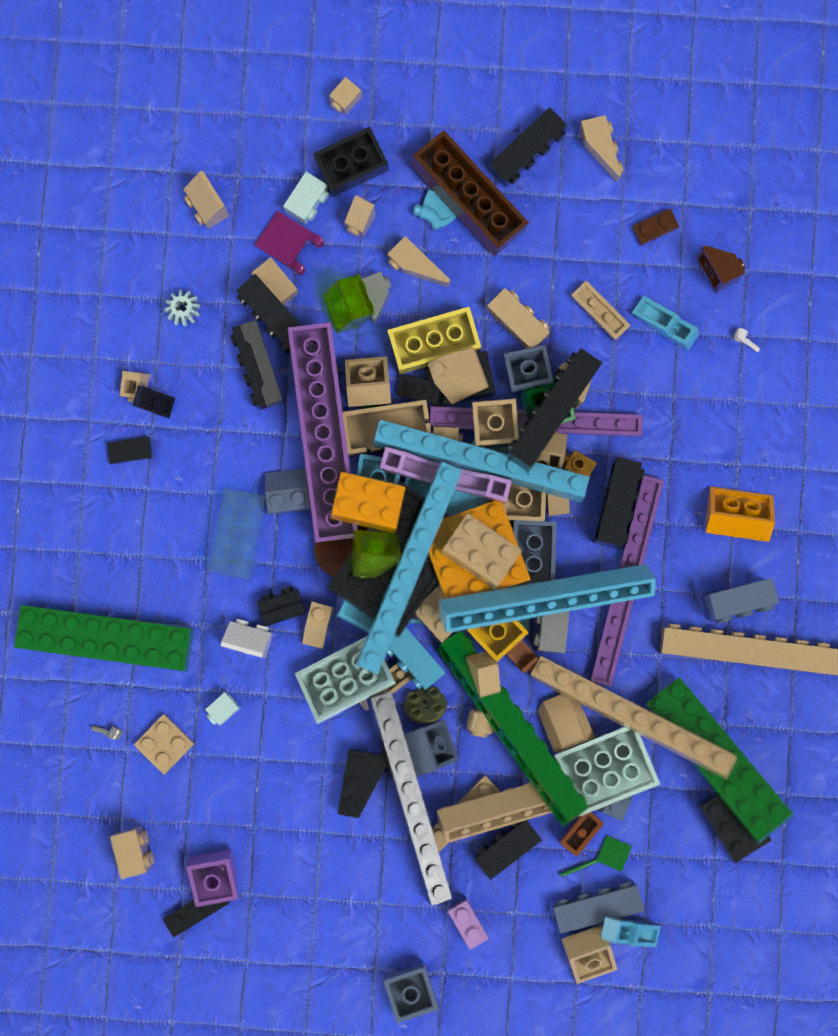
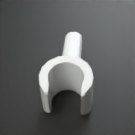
[734,328,760,352]

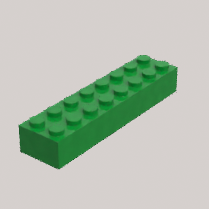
[14,605,194,671]
[646,677,793,844]

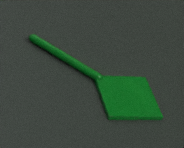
[560,835,632,877]

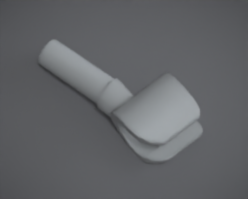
[91,725,123,740]

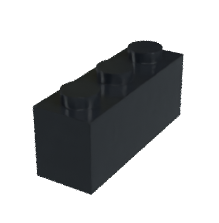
[474,820,542,880]

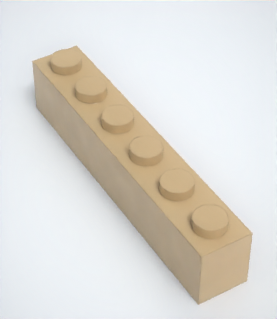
[437,782,552,843]

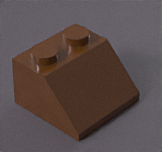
[696,246,745,293]

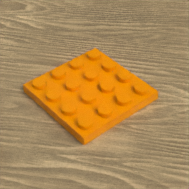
[428,501,531,599]

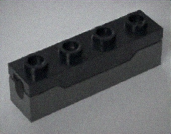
[230,320,284,410]

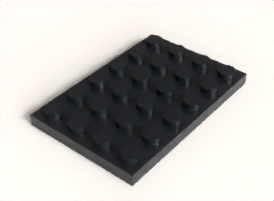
[327,482,450,637]

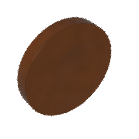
[314,525,368,578]

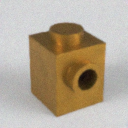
[563,450,597,477]

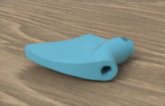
[413,190,457,230]

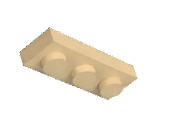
[571,281,631,341]

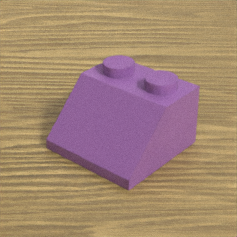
[186,849,239,907]

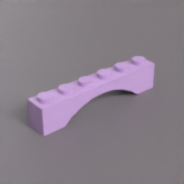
[380,447,512,504]

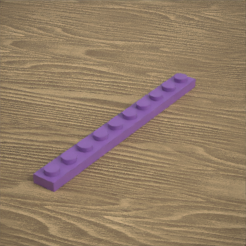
[430,406,643,437]
[590,475,664,687]

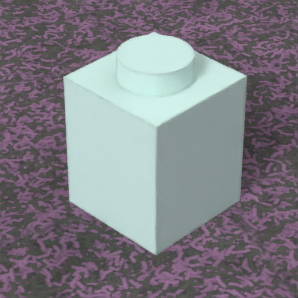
[205,692,241,726]

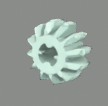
[164,290,201,326]

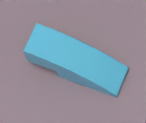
[632,296,700,351]
[601,917,661,947]

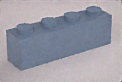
[552,881,644,934]

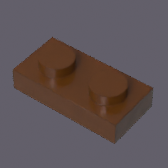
[632,208,680,246]

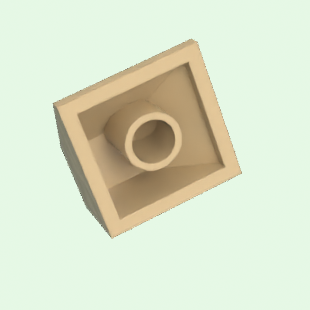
[428,348,489,404]

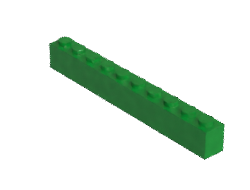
[437,631,589,827]

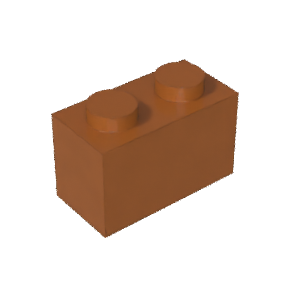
[558,812,604,857]

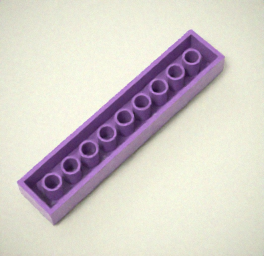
[288,322,359,543]

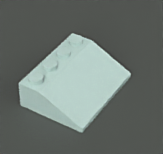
[295,636,396,724]
[554,727,660,817]

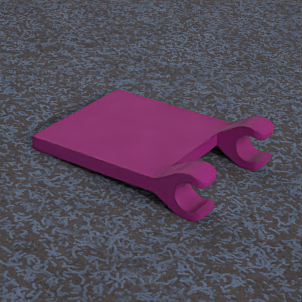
[255,211,324,276]

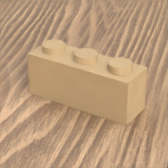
[487,288,550,349]

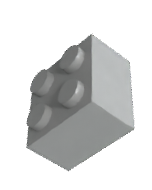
[533,611,570,653]

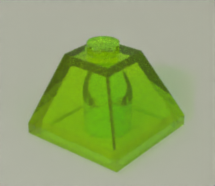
[352,530,401,578]

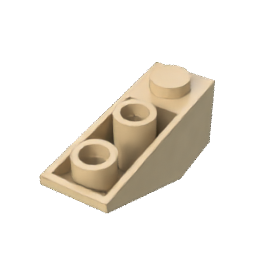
[580,115,623,181]

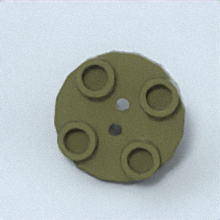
[404,687,447,724]

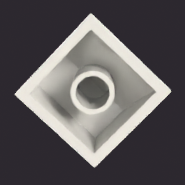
[220,618,273,658]

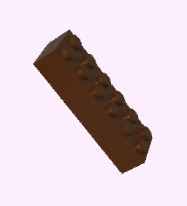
[410,130,529,257]

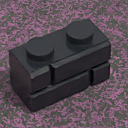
[257,586,306,626]

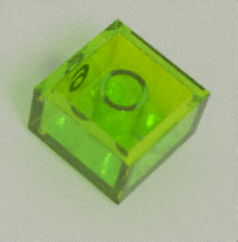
[322,274,375,334]

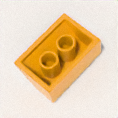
[705,486,775,542]

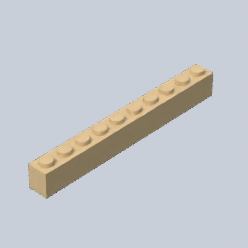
[659,624,838,676]
[530,656,737,780]

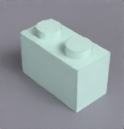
[283,172,329,225]

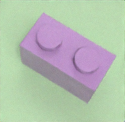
[448,897,489,950]

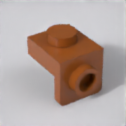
[506,639,539,674]

